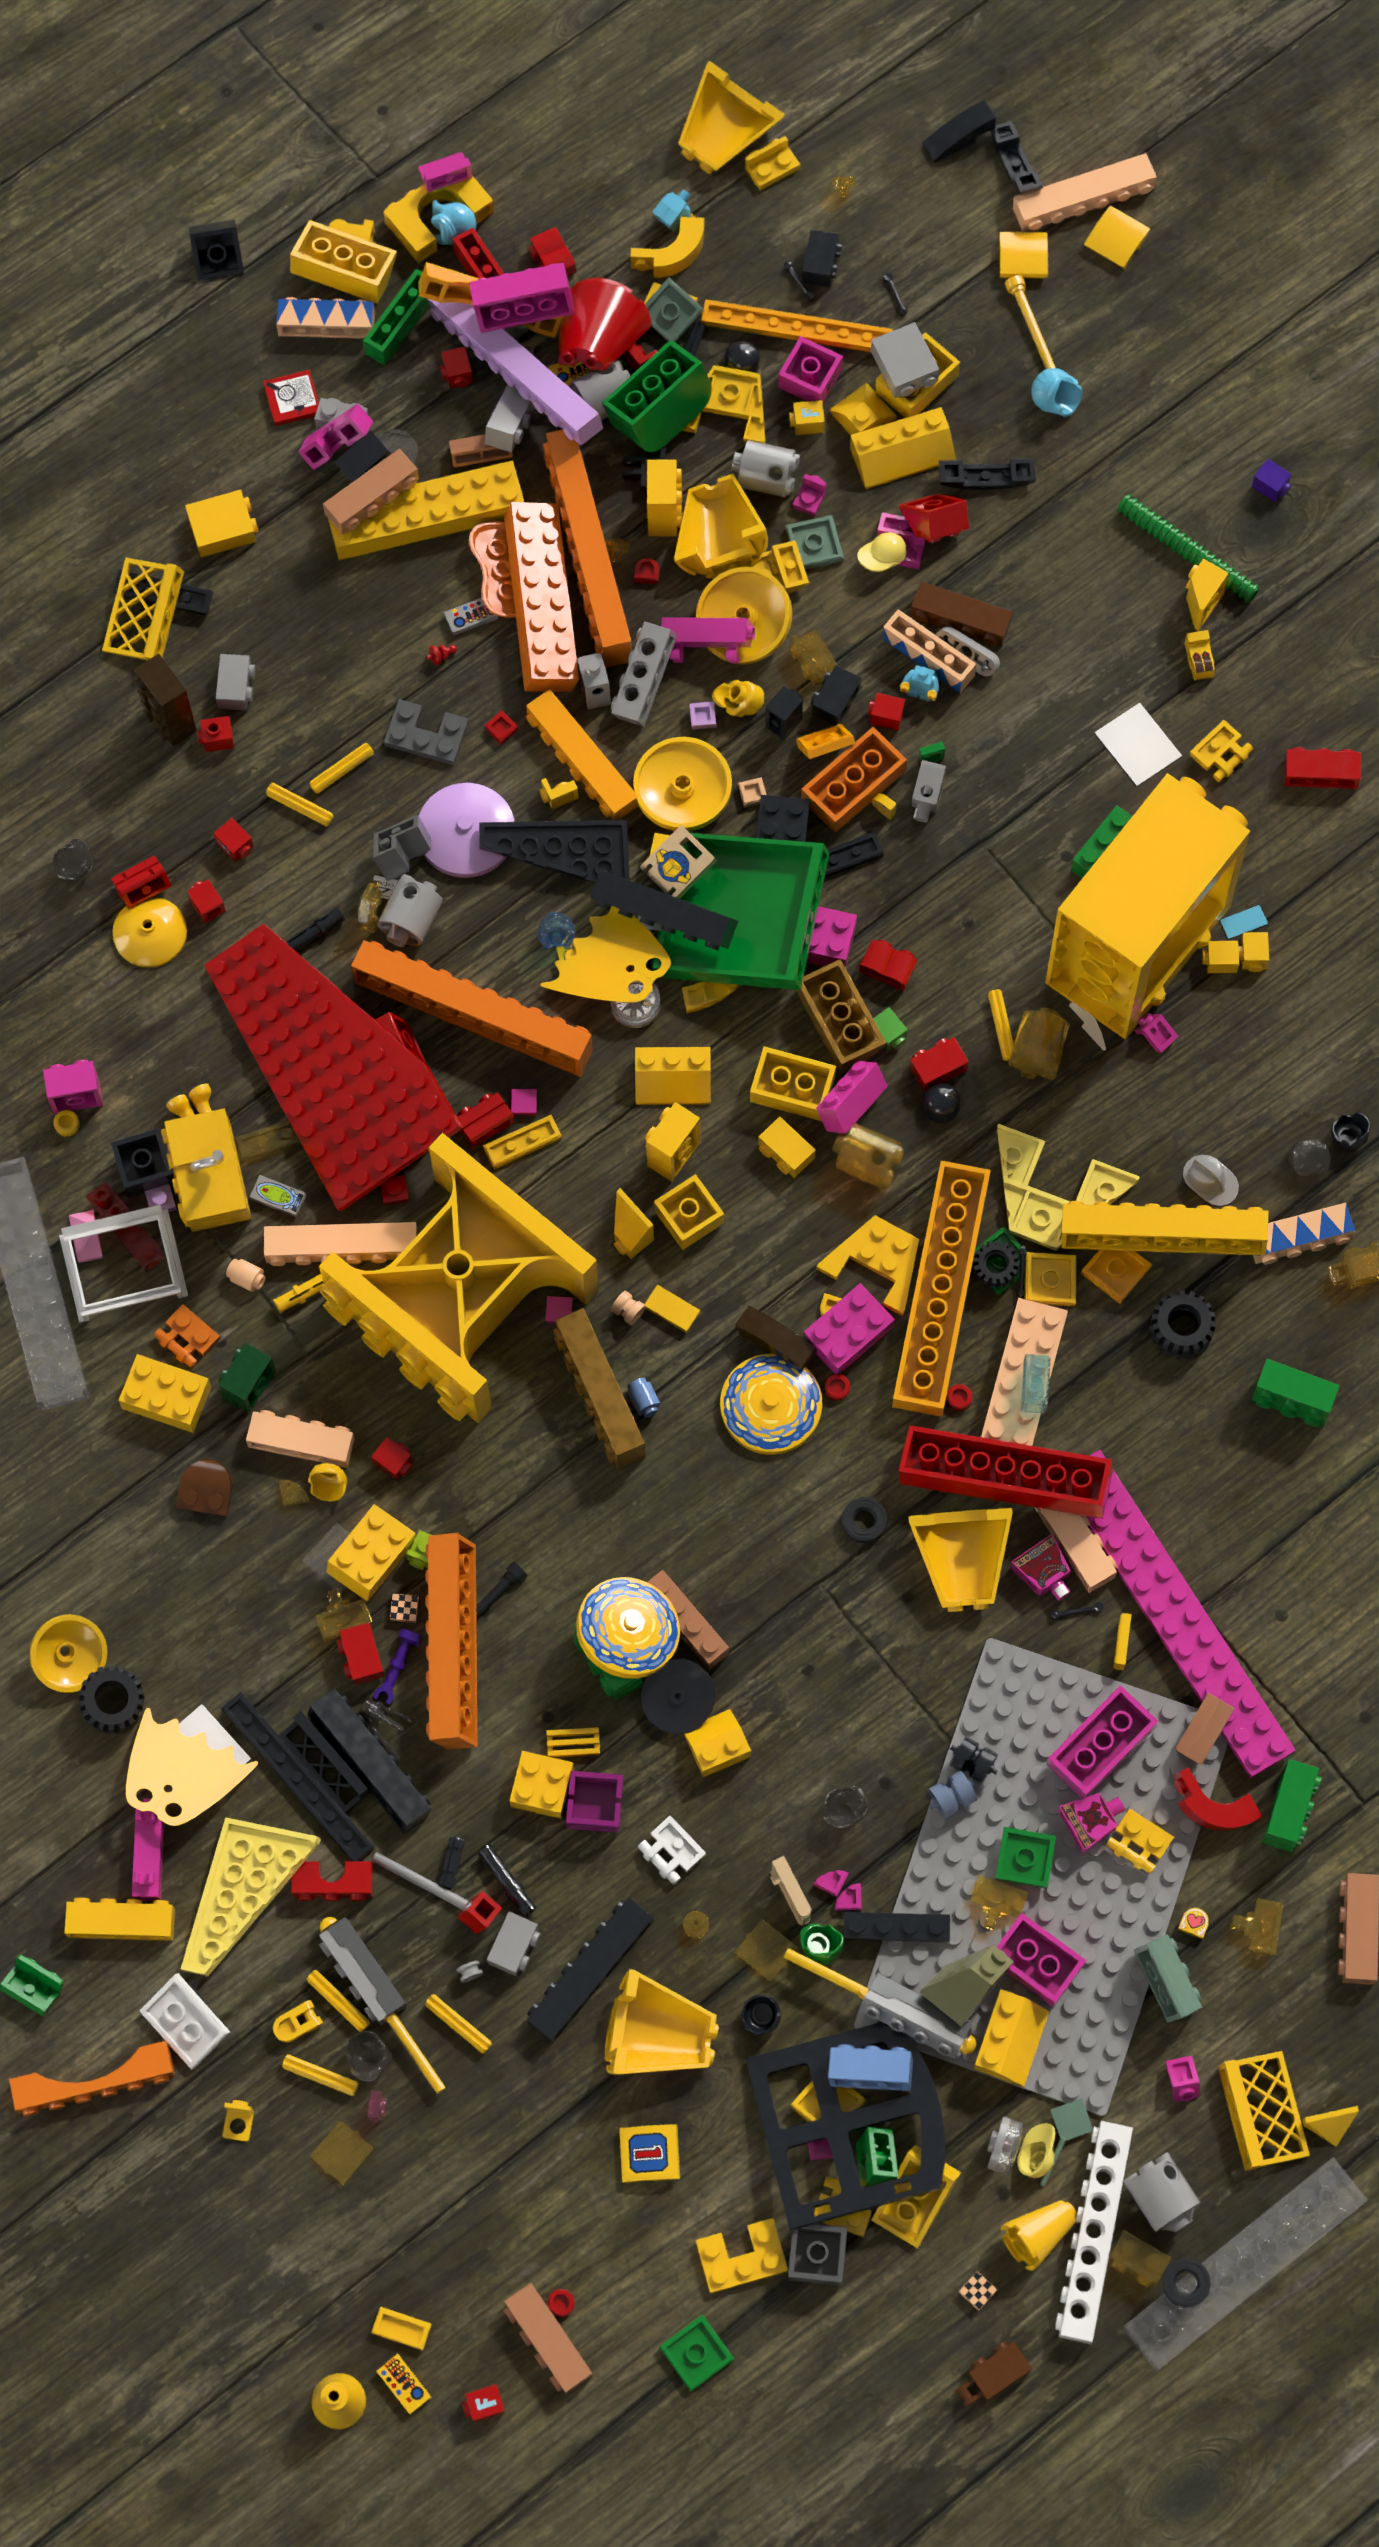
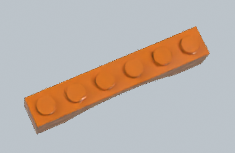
[9,2041,175,2117]

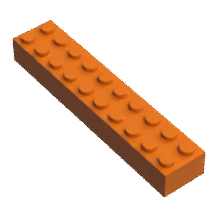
[543,430,632,668]
[351,940,593,1077]

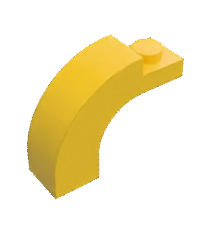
[630,217,704,278]

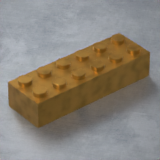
[553,1308,646,1469]

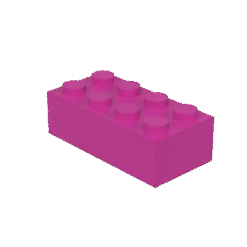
[469,263,575,333]
[1046,1685,1159,1799]

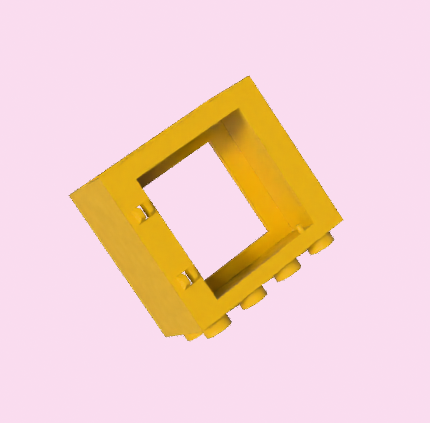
[1045,773,1250,1040]

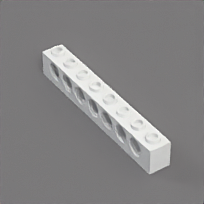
[1055,2121,1133,2344]

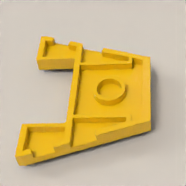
[681,365,766,444]
[817,1215,919,1316]

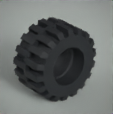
[1150,1290,1216,1360]
[79,1665,145,1734]

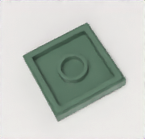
[645,277,704,343]
[785,515,844,570]

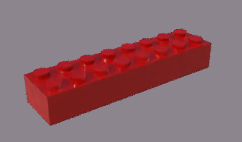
[899,1425,1113,1519]

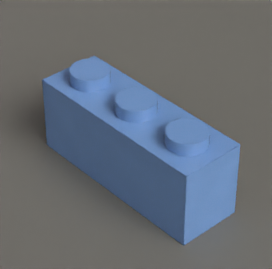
[828,2045,913,2091]

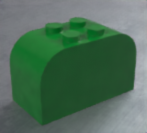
[601,340,712,452]

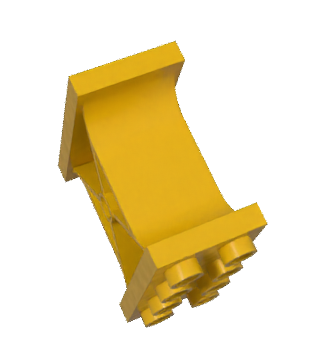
[319,1133,599,1424]

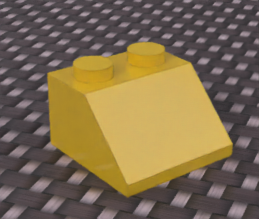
[1186,559,1228,631]
[684,1709,751,1777]

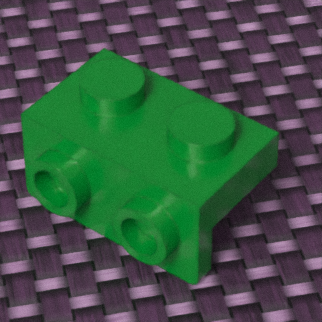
[0,1954,64,2017]

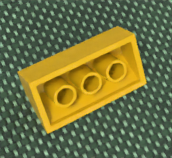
[290,220,397,304]
[850,407,956,489]

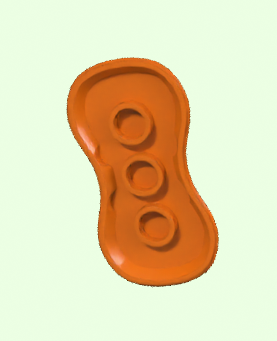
[469,521,516,618]

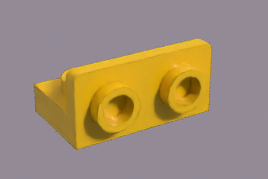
[746,136,800,191]

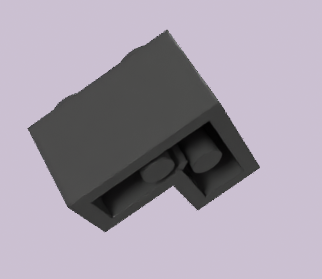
[373,815,431,881]

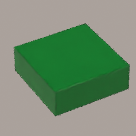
[918,741,945,764]

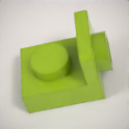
[406,1530,431,1570]

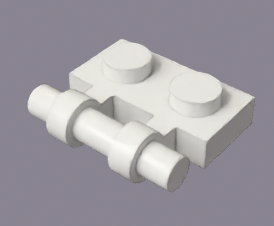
[638,1816,706,1885]

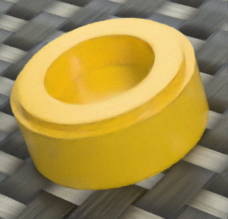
[54,1110,80,1137]

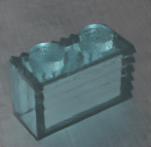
[1021,1354,1051,1413]

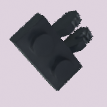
[622,446,666,491]

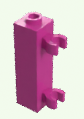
[661,618,755,663]
[132,1798,165,1901]

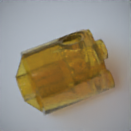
[1009,1008,1070,1080]
[832,1123,905,1188]

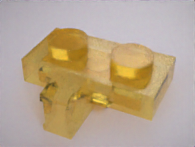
[358,880,383,933]
[315,1588,373,1642]
[970,1875,1029,1930]
[1231,1898,1284,1957]

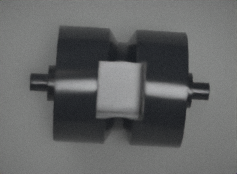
[950,1736,998,1784]

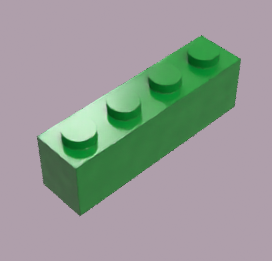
[363,269,430,366]

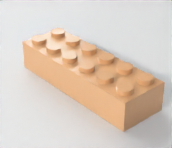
[981,1298,1068,1446]

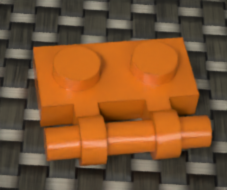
[154,1304,221,1368]

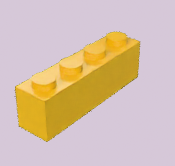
[65,1898,175,1941]

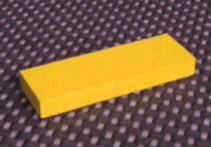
[483,1115,562,1169]

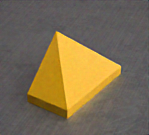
[1302,2106,1359,2147]

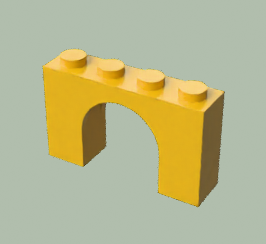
[383,176,494,263]

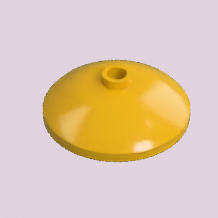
[113,897,187,968]
[30,1614,107,1693]

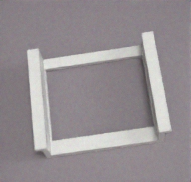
[59,1205,188,1323]

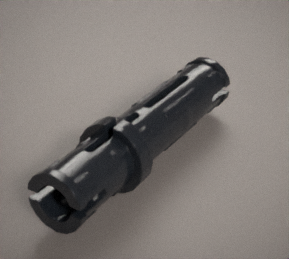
[286,907,345,952]
[478,1844,537,1917]

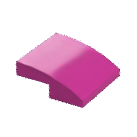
[877,513,926,569]

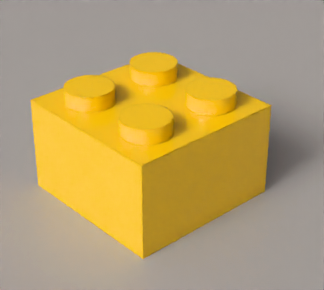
[654,1174,724,1250]
[510,1751,574,1819]

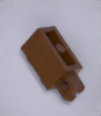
[954,2341,1032,2408]

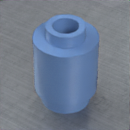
[627,1378,661,1418]

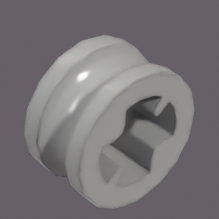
[457,1961,483,1983]

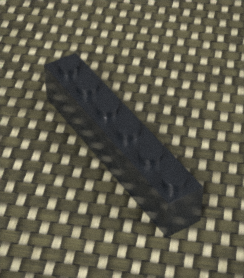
[590,870,739,951]
[307,1688,431,1834]
[527,1898,654,2044]

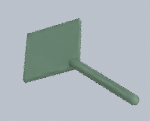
[1040,2098,1093,2187]

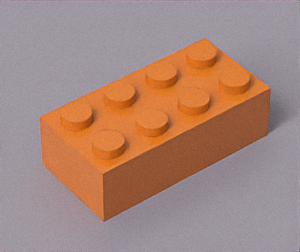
[801,727,907,833]

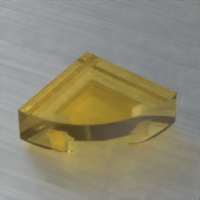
[279,1480,309,1507]

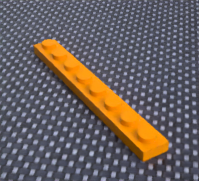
[701,300,893,352]

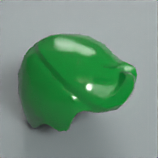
[800,1923,844,1966]

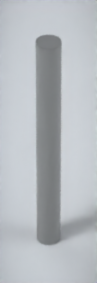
[372,1852,469,1910]

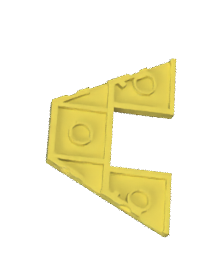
[997,1124,1140,1251]

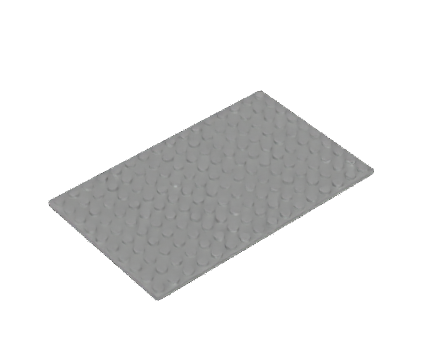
[854,1638,1228,2116]

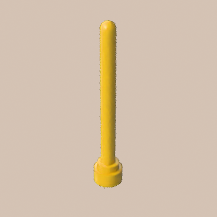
[1005,275,1056,369]

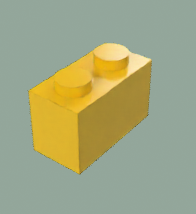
[758,1117,816,1178]

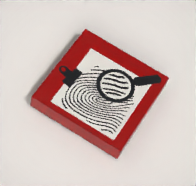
[263,370,319,426]

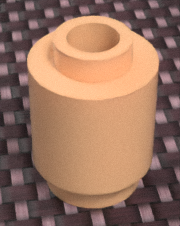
[226,1259,266,1292]

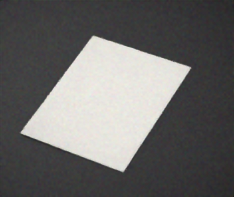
[1095,703,1182,785]
[179,1704,251,1764]

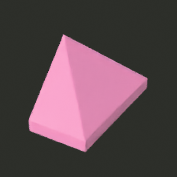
[69,1210,103,1263]

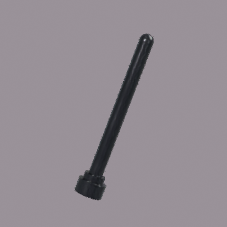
[476,1561,528,1619]

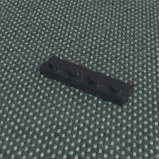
[113,570,213,616]
[844,1912,950,1943]

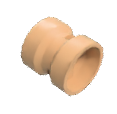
[610,1291,646,1326]

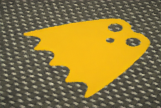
[540,906,671,1002]
[126,1708,258,1826]

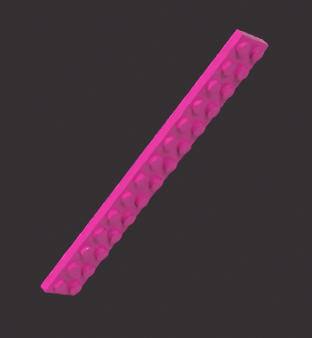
[1086,1450,1296,1779]

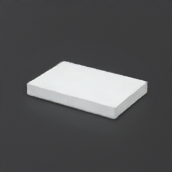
[140,1974,230,2070]

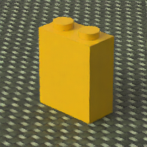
[185,490,259,557]

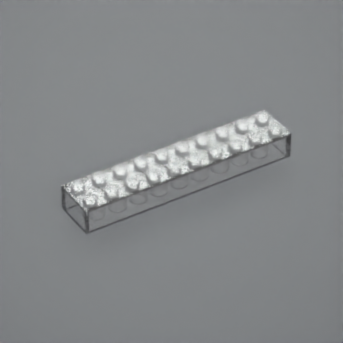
[0,1157,90,1411]
[1122,2157,1368,2372]

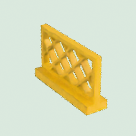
[102,558,184,660]
[1218,2051,1310,2171]

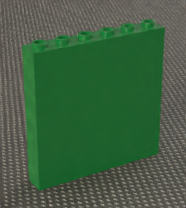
[651,833,830,990]

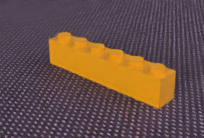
[526,689,638,820]

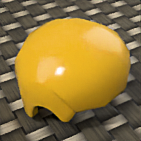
[308,1463,347,1502]

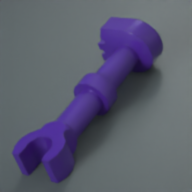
[374,1628,423,1705]

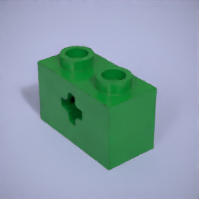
[856,2127,898,2187]

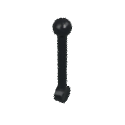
[784,261,814,302]
[884,273,908,316]
[1017,1246,1026,1299]
[1050,1602,1103,1620]

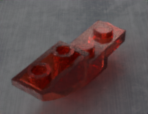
[86,1182,166,1272]

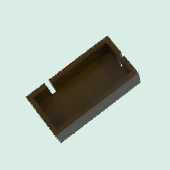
[134,653,197,746]

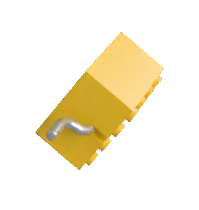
[161,1108,252,1232]

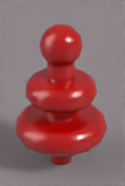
[426,645,457,665]

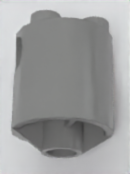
[570,361,630,420]
[732,440,800,497]
[377,874,443,947]
[1123,2152,1201,2233]

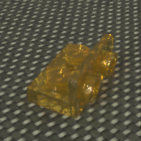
[789,629,838,685]
[1108,2230,1171,2288]

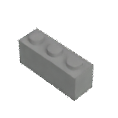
[485,385,536,452]

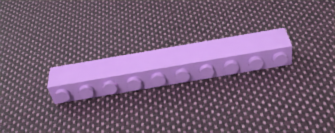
[428,299,603,445]

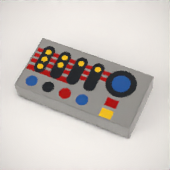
[444,598,498,636]

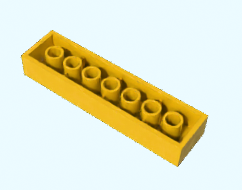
[328,461,525,560]
[1061,1201,1268,1256]

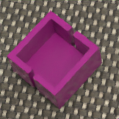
[566,1771,624,1833]

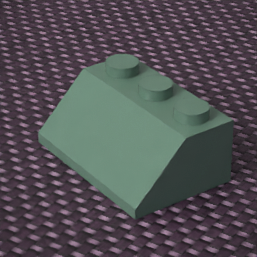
[1133,1934,1202,2023]

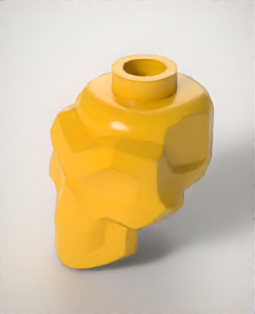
[712,680,764,717]

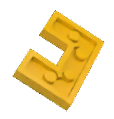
[696,2218,788,2294]

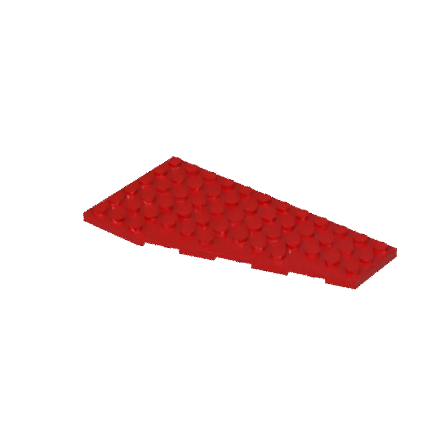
[204,924,463,1211]

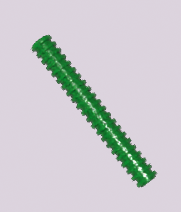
[1117,494,1259,604]

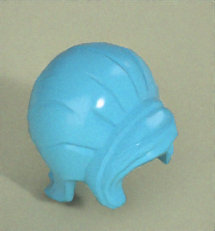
[431,200,476,245]
[1031,368,1083,417]

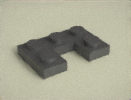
[384,699,469,765]

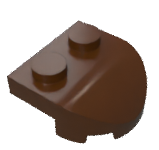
[176,1459,233,1516]

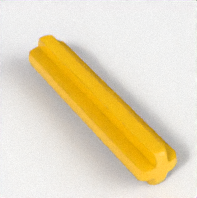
[310,743,373,793]
[266,783,333,826]
[988,989,1016,1061]
[307,1970,370,2032]
[425,1994,492,2053]
[282,2055,358,2096]

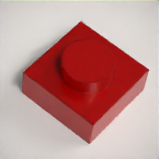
[381,1175,409,1206]

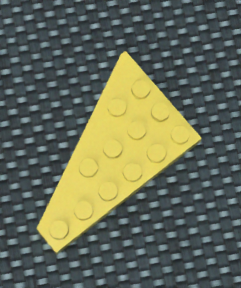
[181,1818,321,1977]

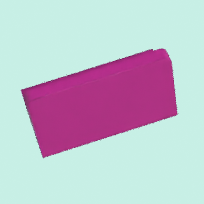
[419,152,472,192]

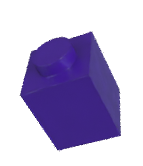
[1252,459,1292,502]

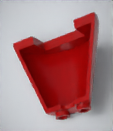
[558,278,652,371]

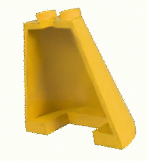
[678,61,785,174]
[674,474,768,579]
[909,1508,1012,1612]
[605,1969,718,2075]

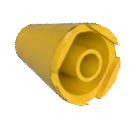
[1001,2200,1076,2271]
[312,2373,366,2429]

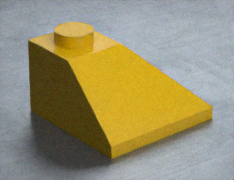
[830,383,897,435]
[614,1188,654,1259]

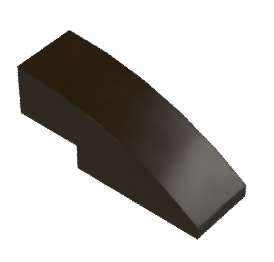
[735,1306,817,1370]

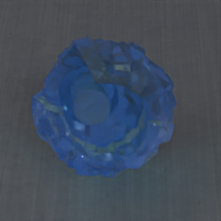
[537,912,576,949]

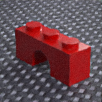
[292,1861,373,1902]

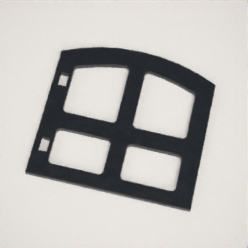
[746,2022,946,2231]

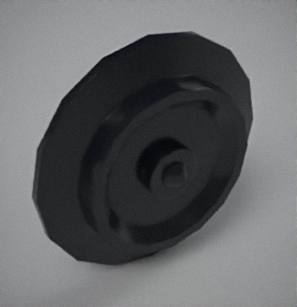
[641,1659,716,1734]

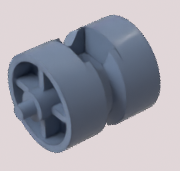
[928,1771,977,1819]

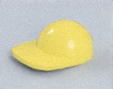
[857,532,907,572]
[1017,2123,1055,2178]

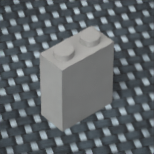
[871,322,939,398]

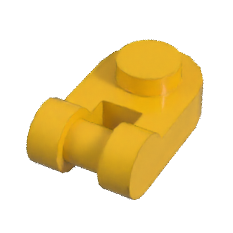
[273,2000,323,2042]

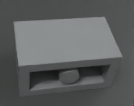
[216,654,255,710]
[487,1912,541,1977]

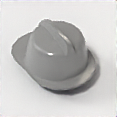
[1183,1155,1239,1206]

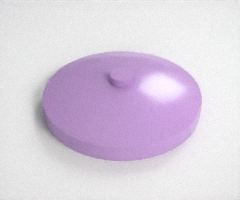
[419,783,514,878]

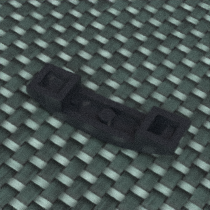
[990,121,1043,195]
[938,459,1036,490]

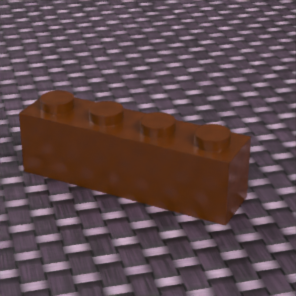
[910,581,1013,647]

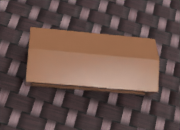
[449,435,513,467]
[1175,1693,1235,1765]

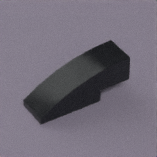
[923,100,996,163]

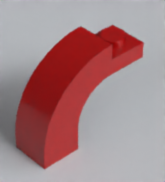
[1173,1767,1263,1831]

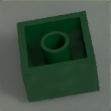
[218,1343,276,1414]

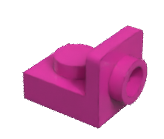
[793,474,827,517]
[1134,1013,1179,1053]
[1166,2056,1200,2102]

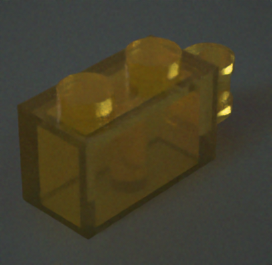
[1327,1240,1379,1289]

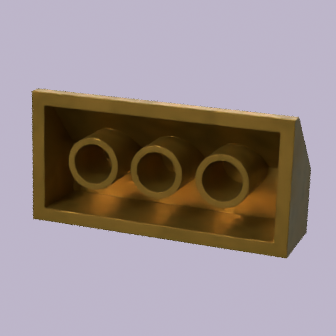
[796,959,886,1074]

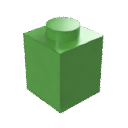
[873,1007,908,1052]

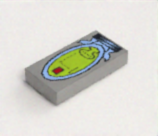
[250,1175,306,1217]

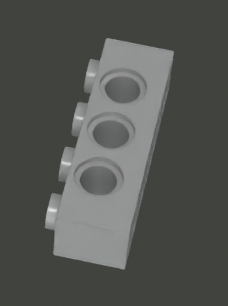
[611,621,677,727]

